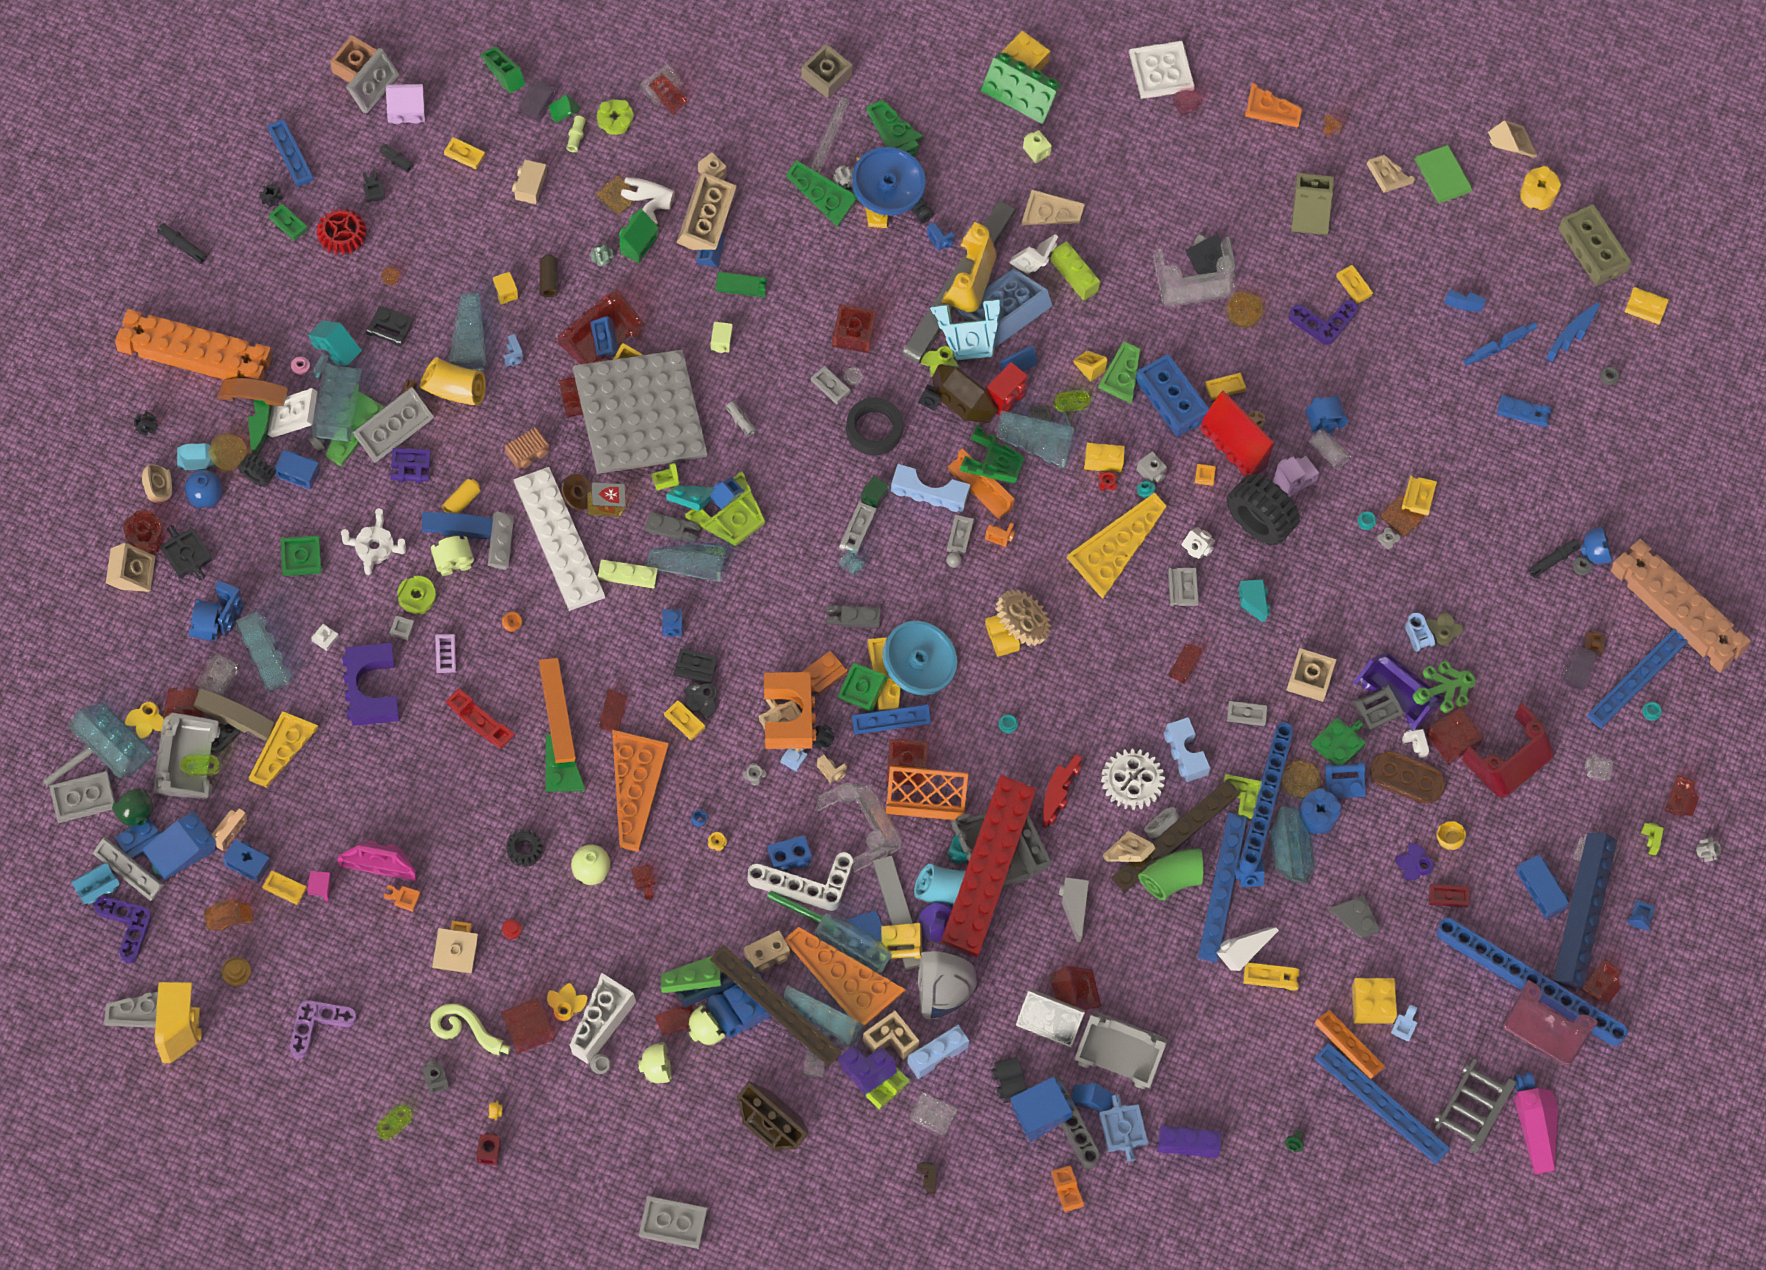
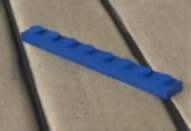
[1587,628,1688,729]
[1198,813,1247,963]
[1315,1043,1450,1165]

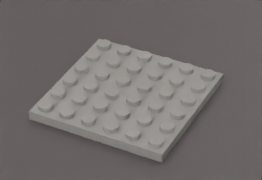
[573,350,707,474]

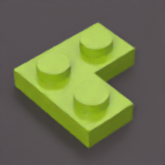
[1224,774,1261,819]

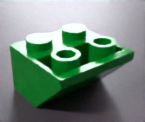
[619,208,659,263]

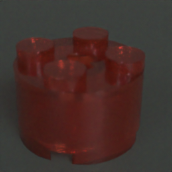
[123,510,165,554]
[164,687,204,719]

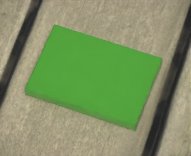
[1415,145,1472,204]

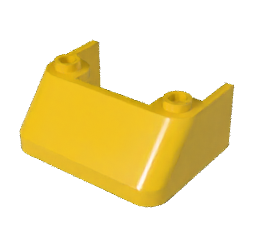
[155,982,202,1063]

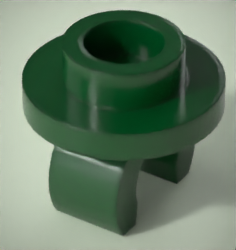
[1284,1129,1304,1152]

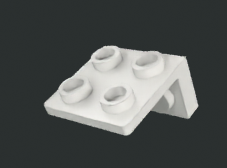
[1009,234,1058,275]

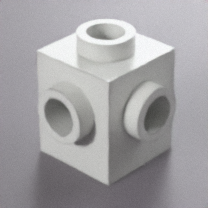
[1181,527,1215,559]

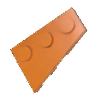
[1245,83,1302,128]

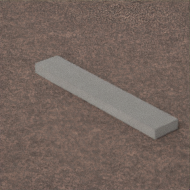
[873,856,921,970]

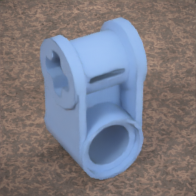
[1405,613,1435,652]

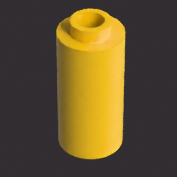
[441,479,481,514]

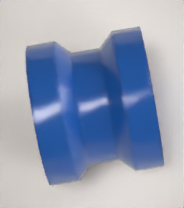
[1514,1071,1535,1093]

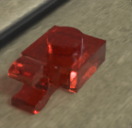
[631,864,655,900]

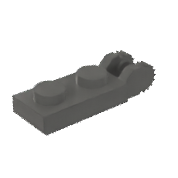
[645,512,700,542]
[826,605,880,628]

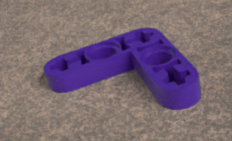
[1289,300,1358,345]
[94,897,151,963]

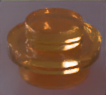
[381,267,400,285]

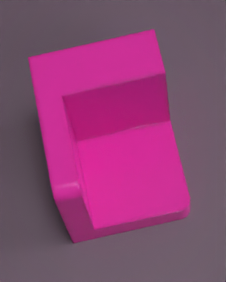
[307,871,332,901]

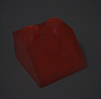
[1050,966,1101,1010]

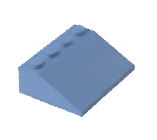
[957,268,1052,347]

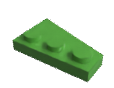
[1098,341,1140,404]

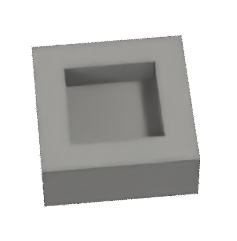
[390,616,415,641]

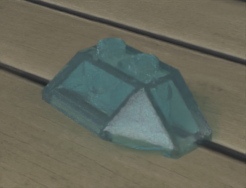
[1270,806,1314,883]
[815,914,892,973]

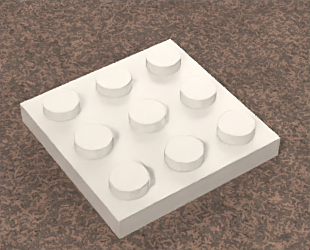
[1129,41,1194,99]

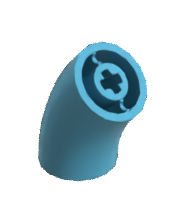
[914,864,965,907]

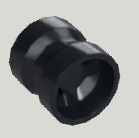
[911,198,935,224]

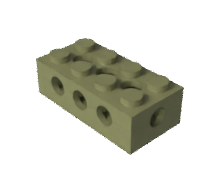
[1558,204,1631,286]

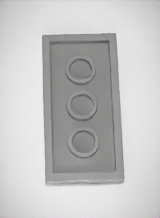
[352,387,434,463]

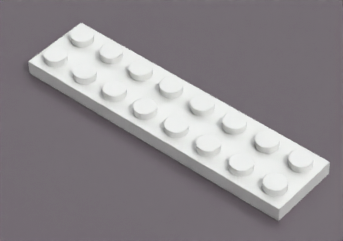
[514,467,605,611]

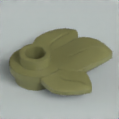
[1426,612,1463,645]

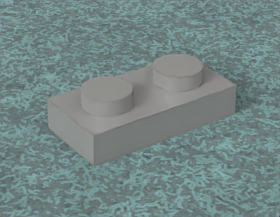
[811,366,851,405]
[1227,701,1267,726]

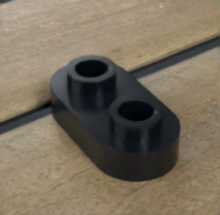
[211,723,240,753]

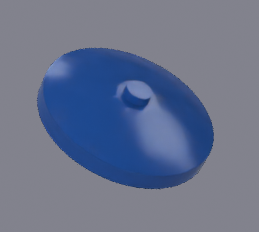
[852,147,925,215]

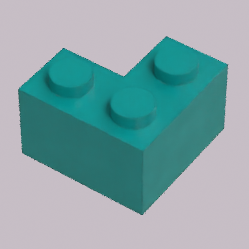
[308,320,362,366]

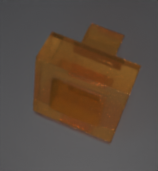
[1323,114,1343,137]

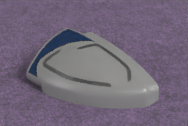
[918,951,977,1020]

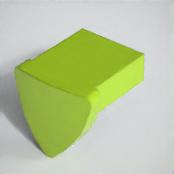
[651,463,679,490]

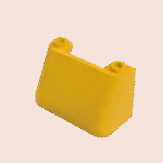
[941,222,997,313]

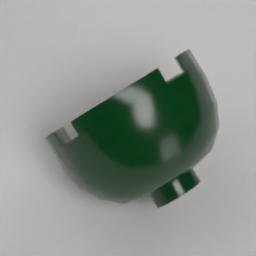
[112,789,153,826]

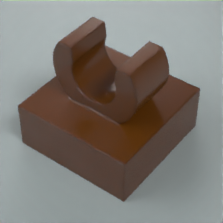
[1583,632,1605,655]

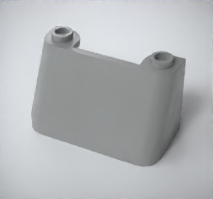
[153,713,220,799]
[1074,1011,1168,1089]

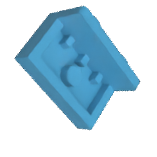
[71,863,120,904]

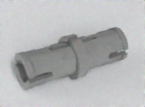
[725,401,757,437]

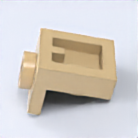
[817,755,847,783]

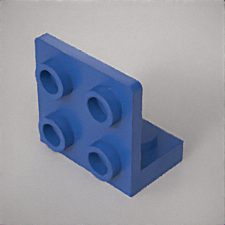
[215,580,244,636]

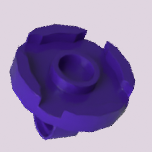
[918,902,952,942]

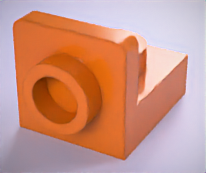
[985,523,1016,547]

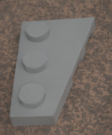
[104,992,158,1028]

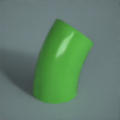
[1138,848,1203,901]

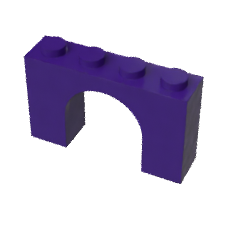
[342,643,399,726]

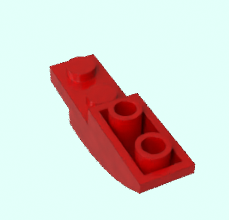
[1042,754,1083,829]

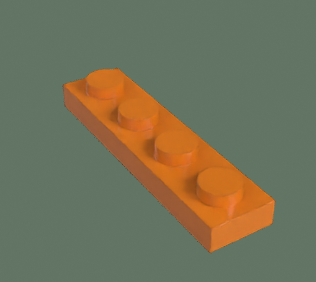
[1315,1010,1385,1080]

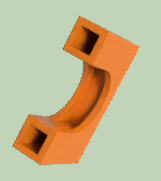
[764,672,816,749]

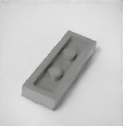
[488,511,514,570]

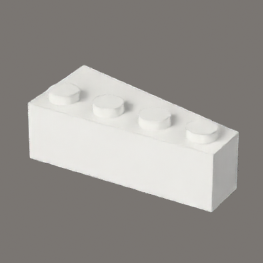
[570,973,636,1064]

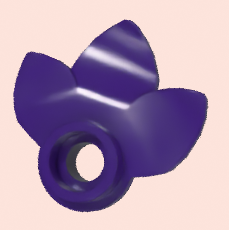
[1395,843,1434,880]

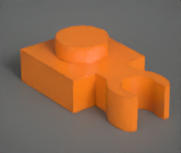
[383,885,421,912]

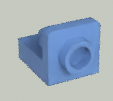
[504,334,523,367]

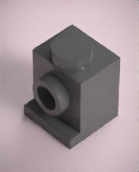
[422,1061,449,1095]

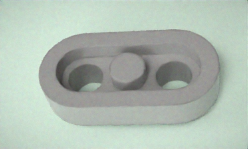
[1144,807,1179,839]

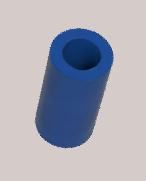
[706,994,743,1038]

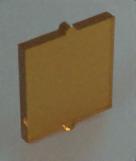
[1379,495,1425,537]

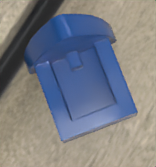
[1627,900,1655,931]

